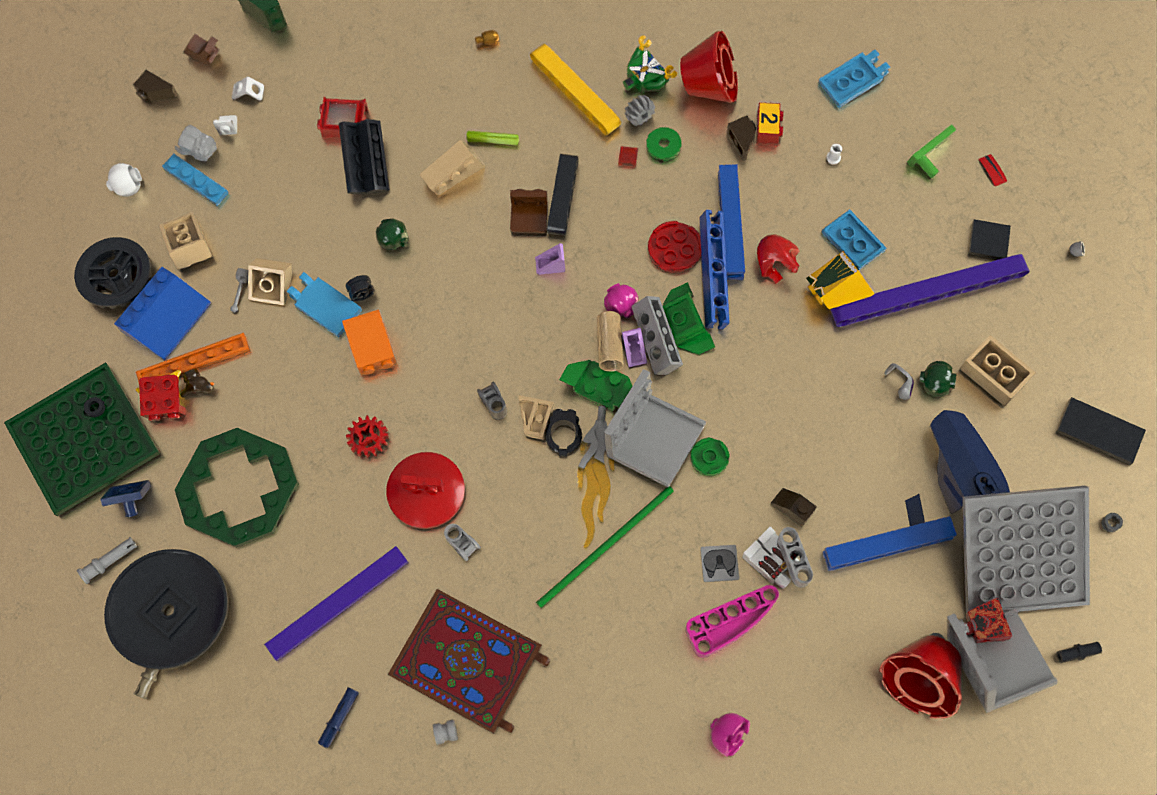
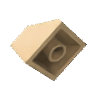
[248,258,292,305]

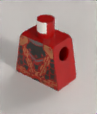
[964,598,1012,643]

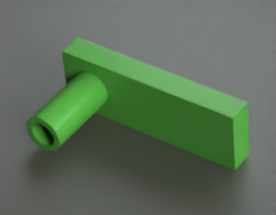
[907,125,956,178]

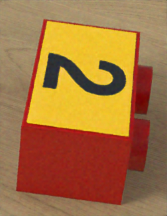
[756,102,783,144]

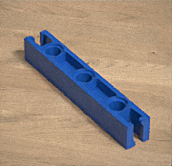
[718,164,745,280]
[699,210,730,330]
[822,516,957,571]

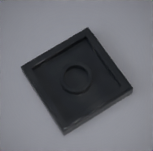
[968,219,1011,260]

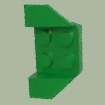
[662,282,716,355]
[559,360,633,411]

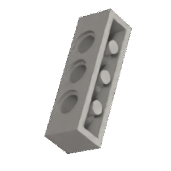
[631,296,683,375]

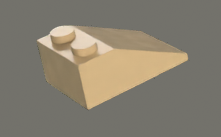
[159,212,212,270]

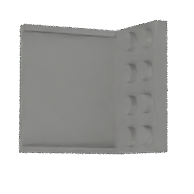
[604,369,706,488]
[947,608,1058,713]

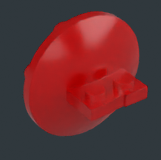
[386,452,465,529]

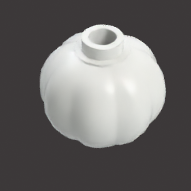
[106,163,142,197]

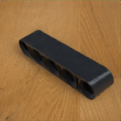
[547,154,578,236]

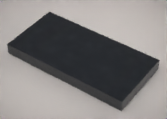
[1056,397,1146,465]

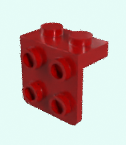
[139,374,186,421]

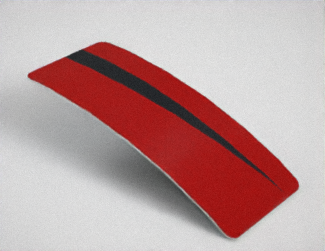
[979,154,1007,186]

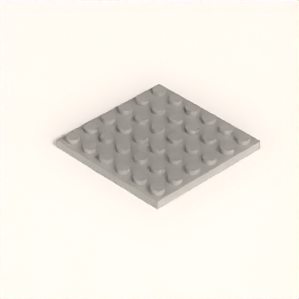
[963,485,1090,614]

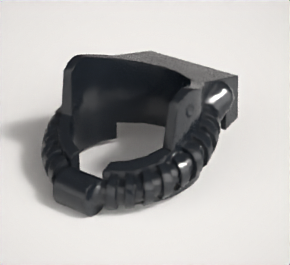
[545,409,582,457]

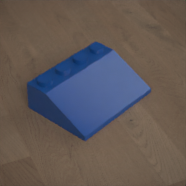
[114,267,211,360]

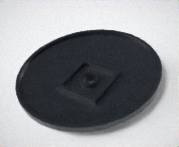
[104,549,228,670]

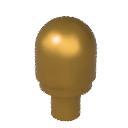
[475,30,499,45]

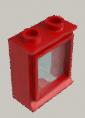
[317,97,369,138]

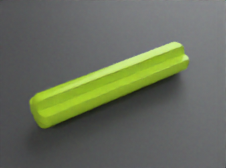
[466,131,519,145]

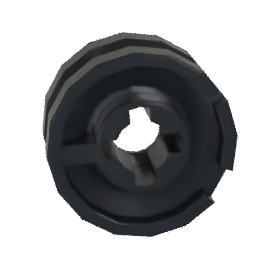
[345,275,375,302]

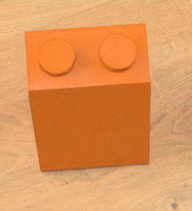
[342,309,397,375]

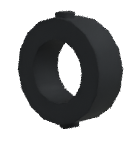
[84,397,105,417]

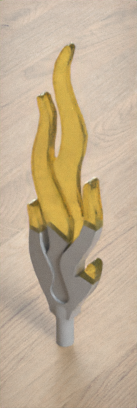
[577,406,615,548]

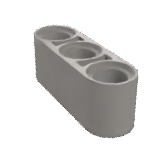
[778,527,813,588]

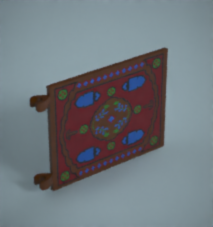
[388,589,550,734]

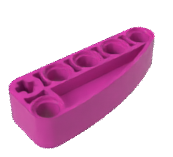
[685,585,779,658]

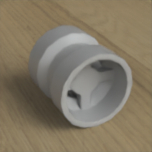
[433,719,458,745]

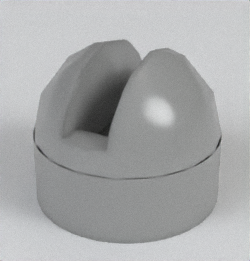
[1069,241,1085,257]

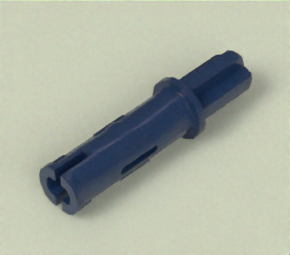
[318,687,359,748]

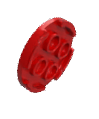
[648,221,701,273]

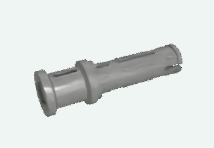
[77,537,138,584]

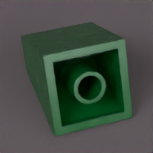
[239,0,287,32]

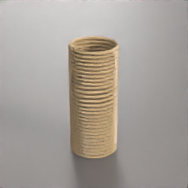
[597,311,623,371]

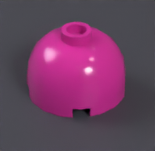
[710,713,750,757]

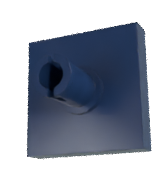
[100,480,151,517]

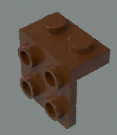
[510,189,548,233]

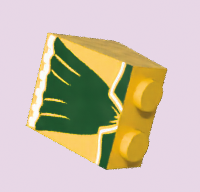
[806,251,875,309]

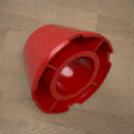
[680,31,738,103]
[880,635,962,719]

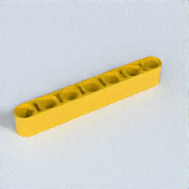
[530,44,621,135]

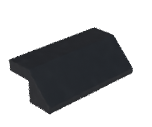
[339,119,389,195]

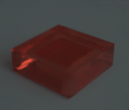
[618,146,638,167]

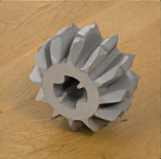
[625,95,655,126]

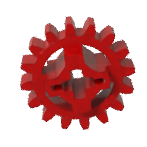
[346,415,389,458]

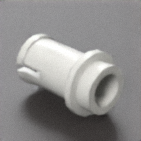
[826,144,842,165]

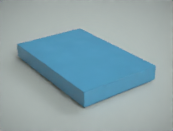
[821,209,887,270]

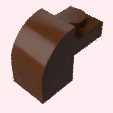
[183,34,220,65]

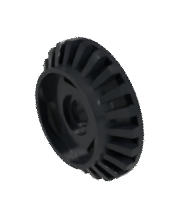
[74,237,152,309]

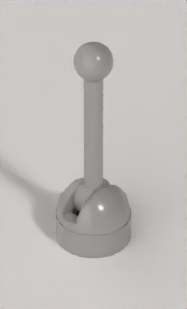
[230,268,248,313]

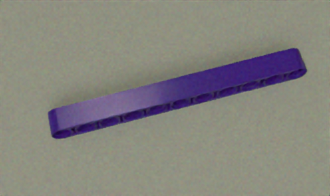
[830,254,1030,327]

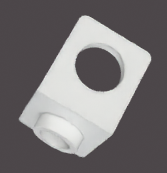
[232,76,264,100]
[213,115,237,135]

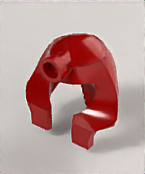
[757,234,800,284]

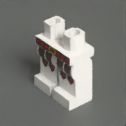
[742,527,800,589]

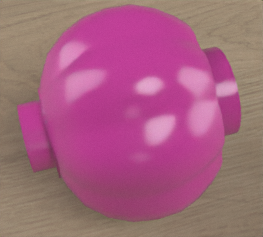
[604,283,639,319]

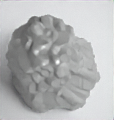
[175,125,217,161]

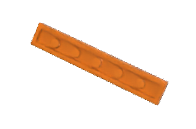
[136,332,250,382]

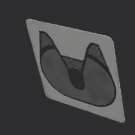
[701,545,739,582]

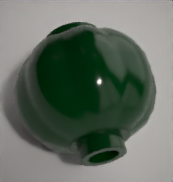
[919,361,957,397]

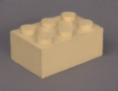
[960,335,1036,406]

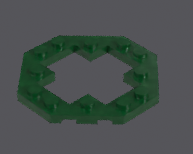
[175,428,299,548]

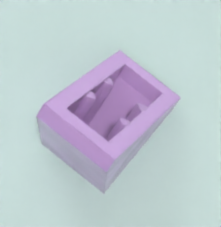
[535,243,565,275]
[622,328,647,367]

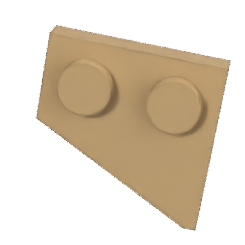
[518,395,555,440]

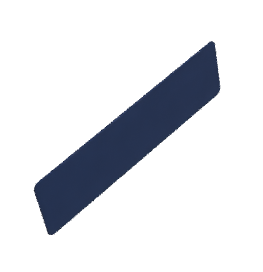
[905,493,925,526]

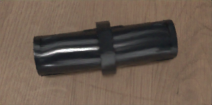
[1056,641,1102,663]

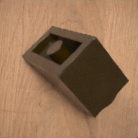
[133,70,178,102]
[727,115,756,161]
[771,488,817,527]

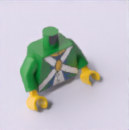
[623,36,677,93]

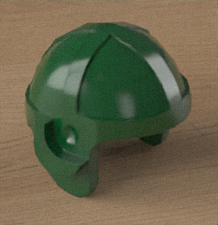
[376,218,409,250]

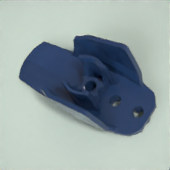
[930,410,1010,514]

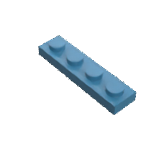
[162,154,229,206]

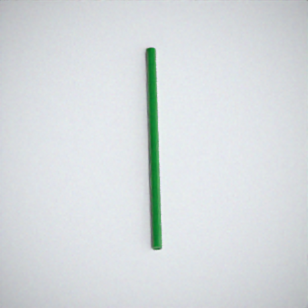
[536,486,674,608]

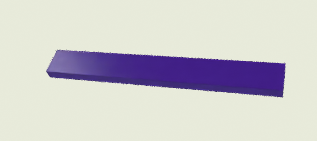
[264,546,409,661]

